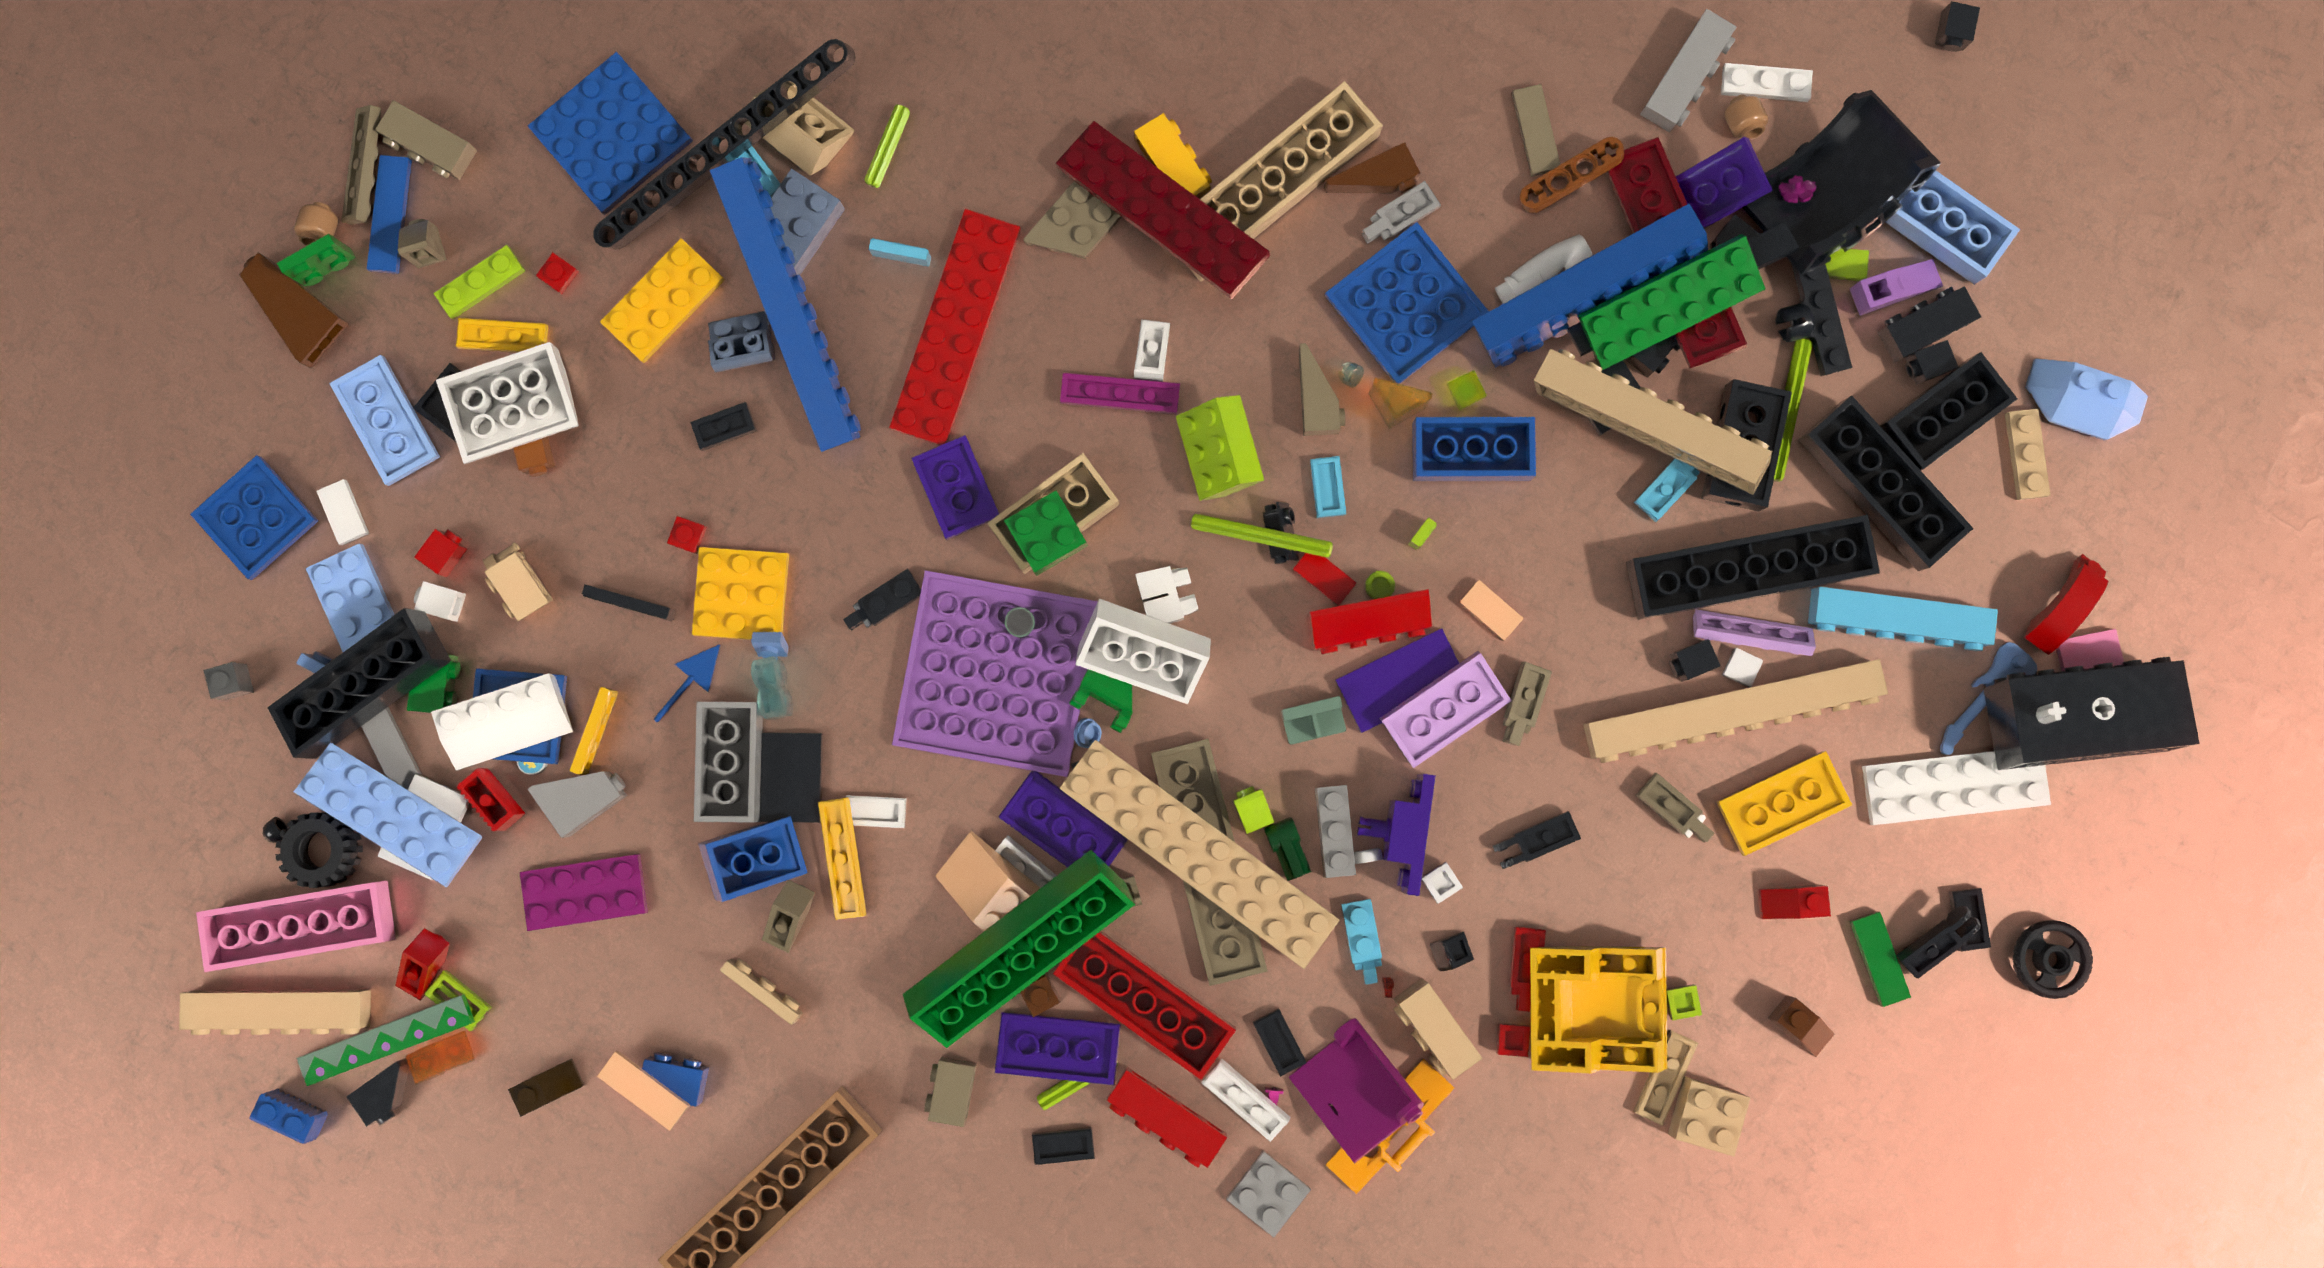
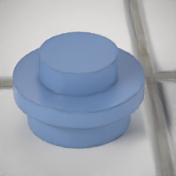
[1074,718,1102,748]

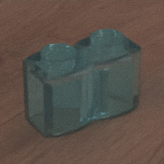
[751,656,793,720]

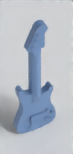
[1940,642,2037,755]

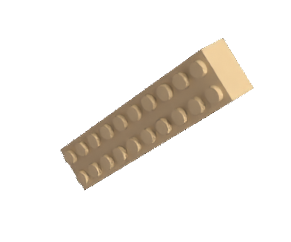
[1059,740,1340,969]

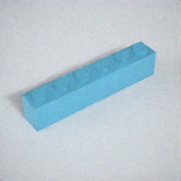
[1808,587,1998,651]

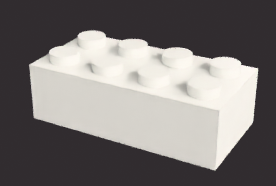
[1076,599,1211,704]

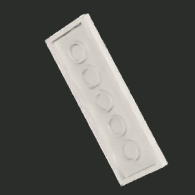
[1862,751,2051,825]

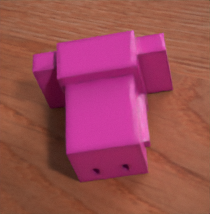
[1265,1087,1283,1105]

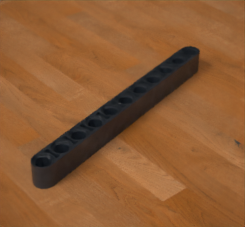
[593,39,856,249]

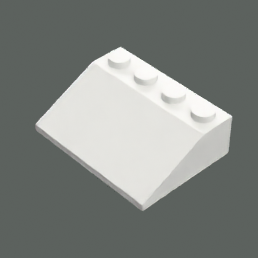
[436,342,579,464]

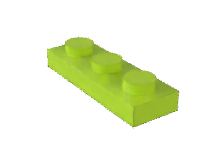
[434,245,526,319]

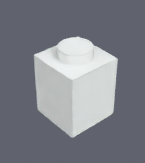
[414,581,466,622]

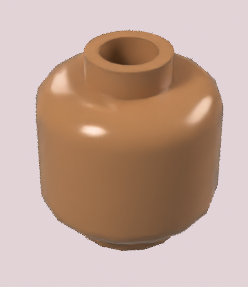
[1724,95,1768,140]
[294,202,338,246]

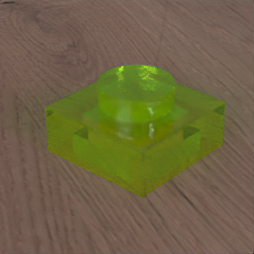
[1446,370,1487,411]

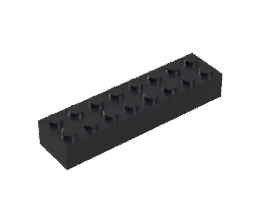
[1626,515,1880,620]

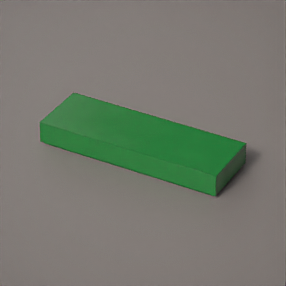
[1849,911,1911,1007]

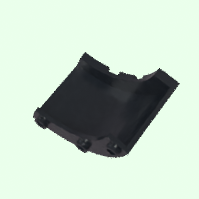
[1742,90,1941,275]

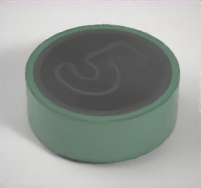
[1005,607,1035,638]

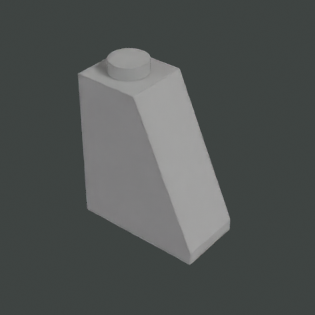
[528,771,627,838]

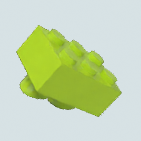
[1176,395,1264,501]

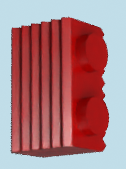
[457,768,525,831]

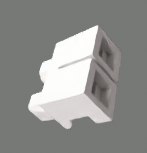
[1135,566,1198,624]

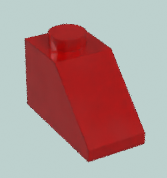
[1759,885,1831,919]
[395,928,450,1001]

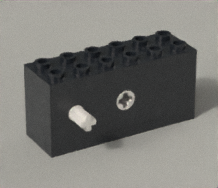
[1983,657,2200,770]

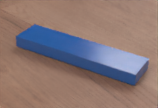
[367,155,412,274]

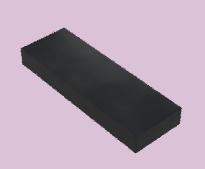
[582,584,676,621]

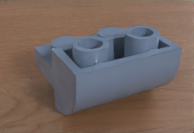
[708,311,775,373]

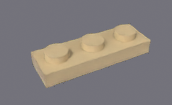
[2005,409,2051,500]
[720,959,803,1025]

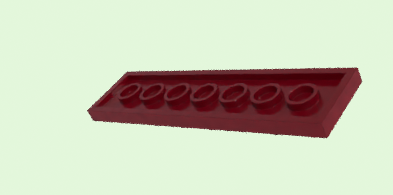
[1055,121,1271,300]
[1607,137,1747,369]

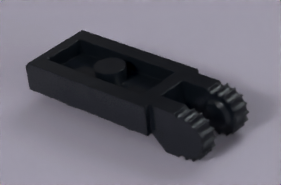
[1493,811,1581,869]
[1896,906,1981,979]

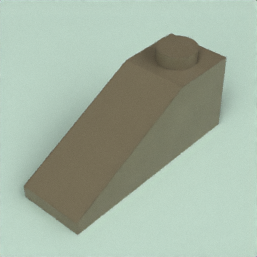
[1299,343,1345,436]

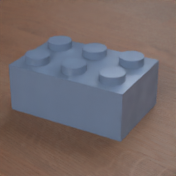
[770,168,845,275]

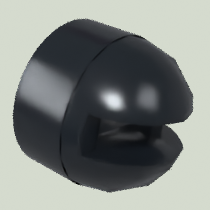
[262,817,289,843]

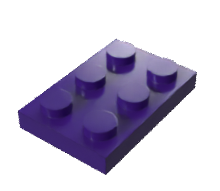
[1676,137,1773,229]
[911,435,999,540]

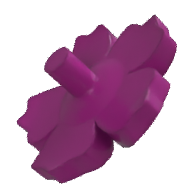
[1779,175,1816,203]

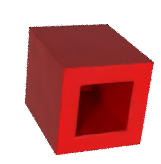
[414,529,468,577]

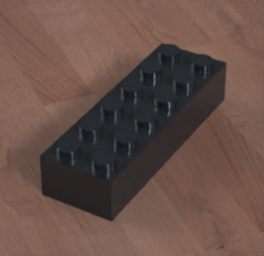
[1798,395,1974,571]
[267,608,451,759]

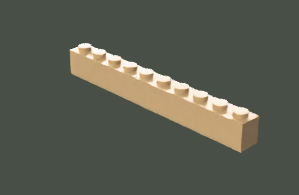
[1583,659,1888,763]

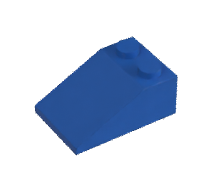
[698,816,808,902]

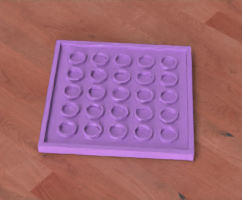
[892,570,1098,777]

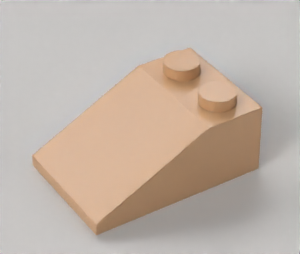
[935,831,1040,931]

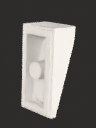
[1134,319,1170,382]

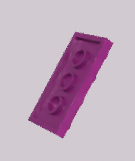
[520,854,648,931]

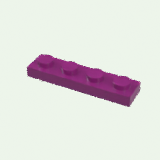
[1060,373,1180,414]

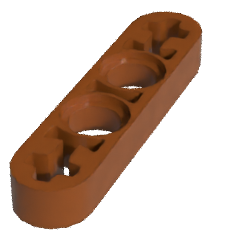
[1520,137,1624,213]

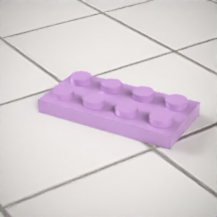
[1379,651,1512,768]

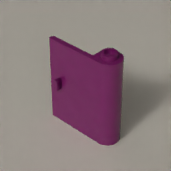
[1289,1018,1424,1164]

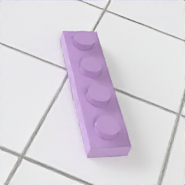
[1693,609,1816,656]

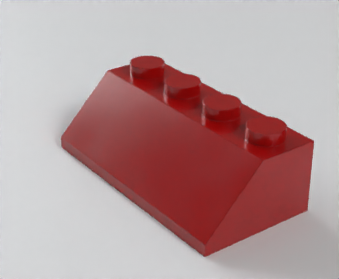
[1306,589,1432,655]

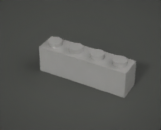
[1640,9,1736,133]

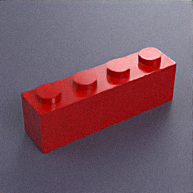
[1106,1067,1228,1168]

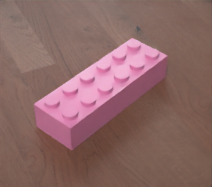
[196,881,396,972]

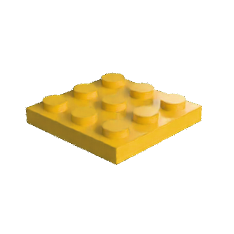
[692,547,789,640]

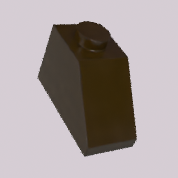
[508,1059,585,1117]

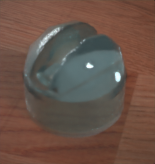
[1338,362,1364,388]

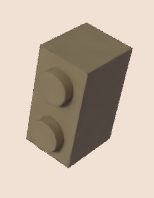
[924,1057,977,1127]

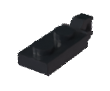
[843,568,921,631]

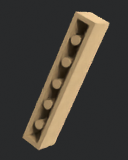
[179,990,371,1035]

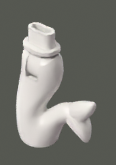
[1495,234,1593,304]

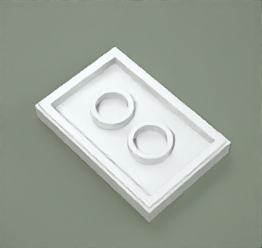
[378,774,470,880]

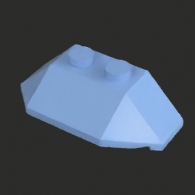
[2025,359,2148,441]

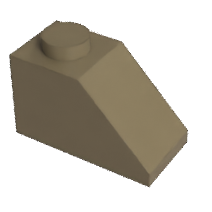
[398,219,447,268]
[762,880,815,953]

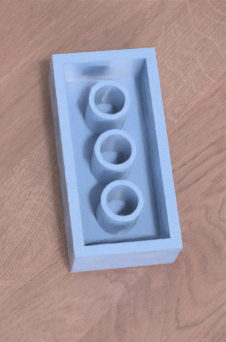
[1885,171,2020,285]

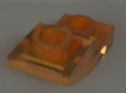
[405,1031,475,1085]

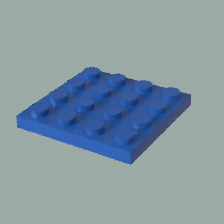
[528,51,693,215]
[1324,222,1489,386]

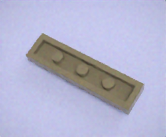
[341,105,381,225]

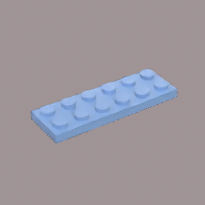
[293,742,483,888]

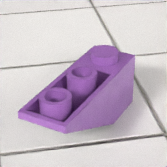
[1850,259,1943,316]

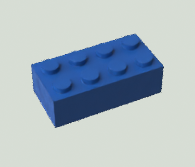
[1412,417,1536,481]

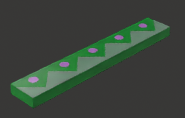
[296,994,475,1086]

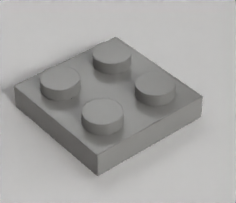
[1226,1150,1311,1237]

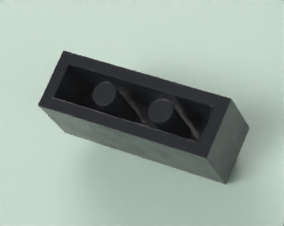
[1878,286,1981,363]

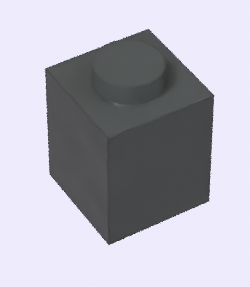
[203,662,254,700]

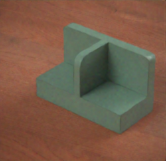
[1281,696,1346,745]

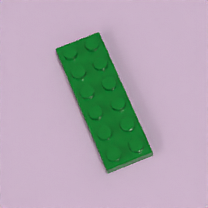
[1578,234,1766,370]

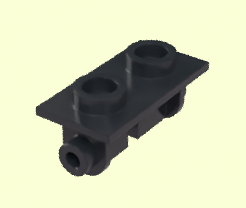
[1263,502,1300,564]

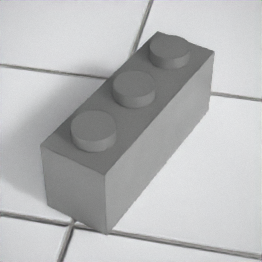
[1315,785,1356,878]

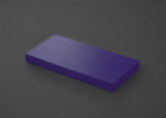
[1335,628,1459,733]
[998,771,1128,868]
[995,1012,1121,1085]

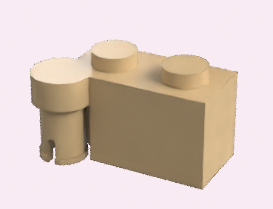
[483,542,553,621]

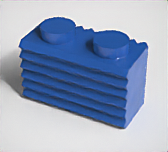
[250,1089,328,1144]

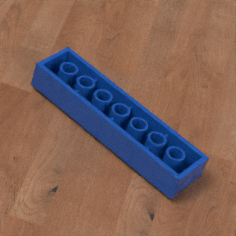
[1472,204,1708,368]

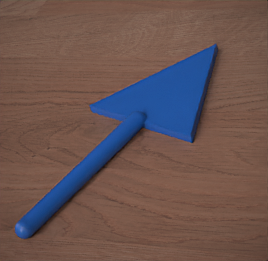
[654,644,720,722]

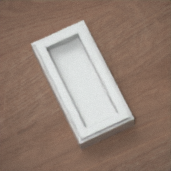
[317,479,369,545]
[846,795,907,828]

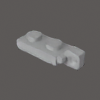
[1361,181,1441,244]

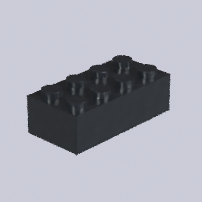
[1879,352,2018,470]

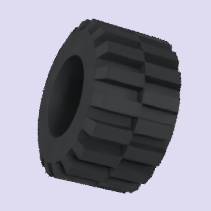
[275,813,363,888]

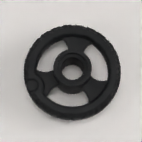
[2013,920,2093,999]

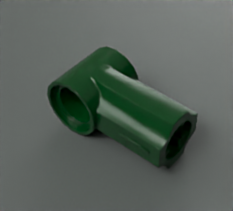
[1264,817,1311,881]

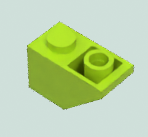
[1233,786,1274,834]

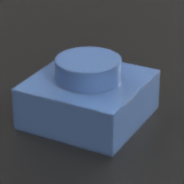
[751,632,789,659]
[296,651,332,673]

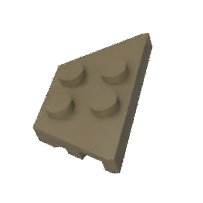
[1023,181,1122,259]

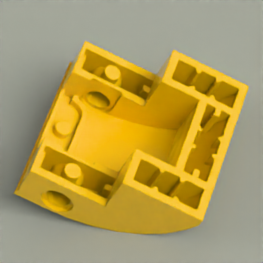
[1530,946,1667,1074]

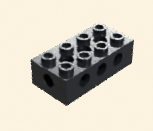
[1701,379,1792,512]

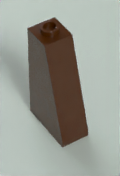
[239,252,349,368]

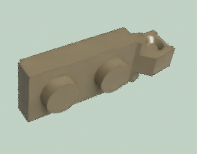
[1503,662,1552,746]
[1636,773,1715,842]

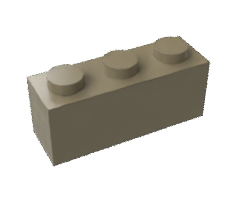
[375,100,477,180]

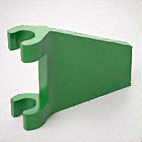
[1069,669,1133,733]

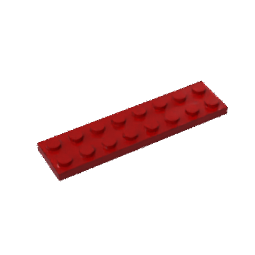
[889,209,1021,446]

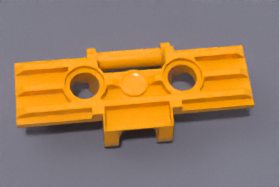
[1325,1058,1454,1194]

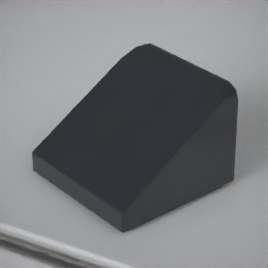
[1430,932,1474,972]

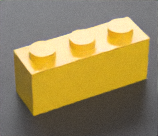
[1134,113,1212,199]

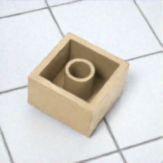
[1668,1076,1750,1157]

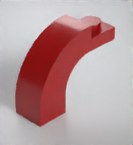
[2024,554,2109,655]

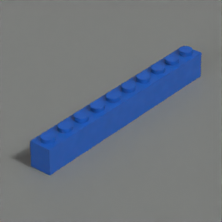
[710,157,861,452]

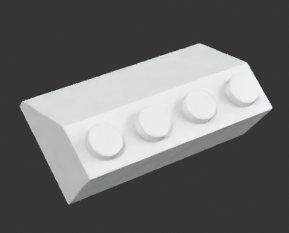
[431,673,573,771]

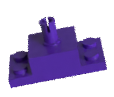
[1357,774,1436,896]

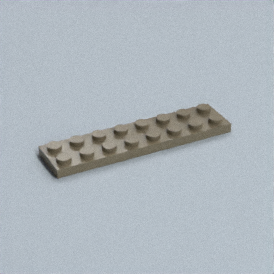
[1151,739,1268,986]

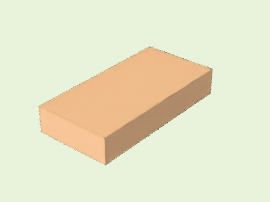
[1458,580,1524,641]

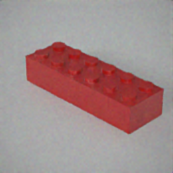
[1053,931,1236,1080]

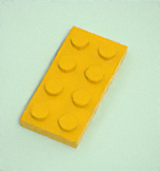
[600,238,725,363]
[1716,751,1852,856]

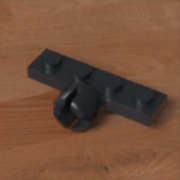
[1775,263,1852,376]

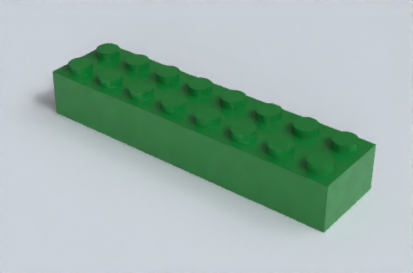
[902,850,1135,1048]

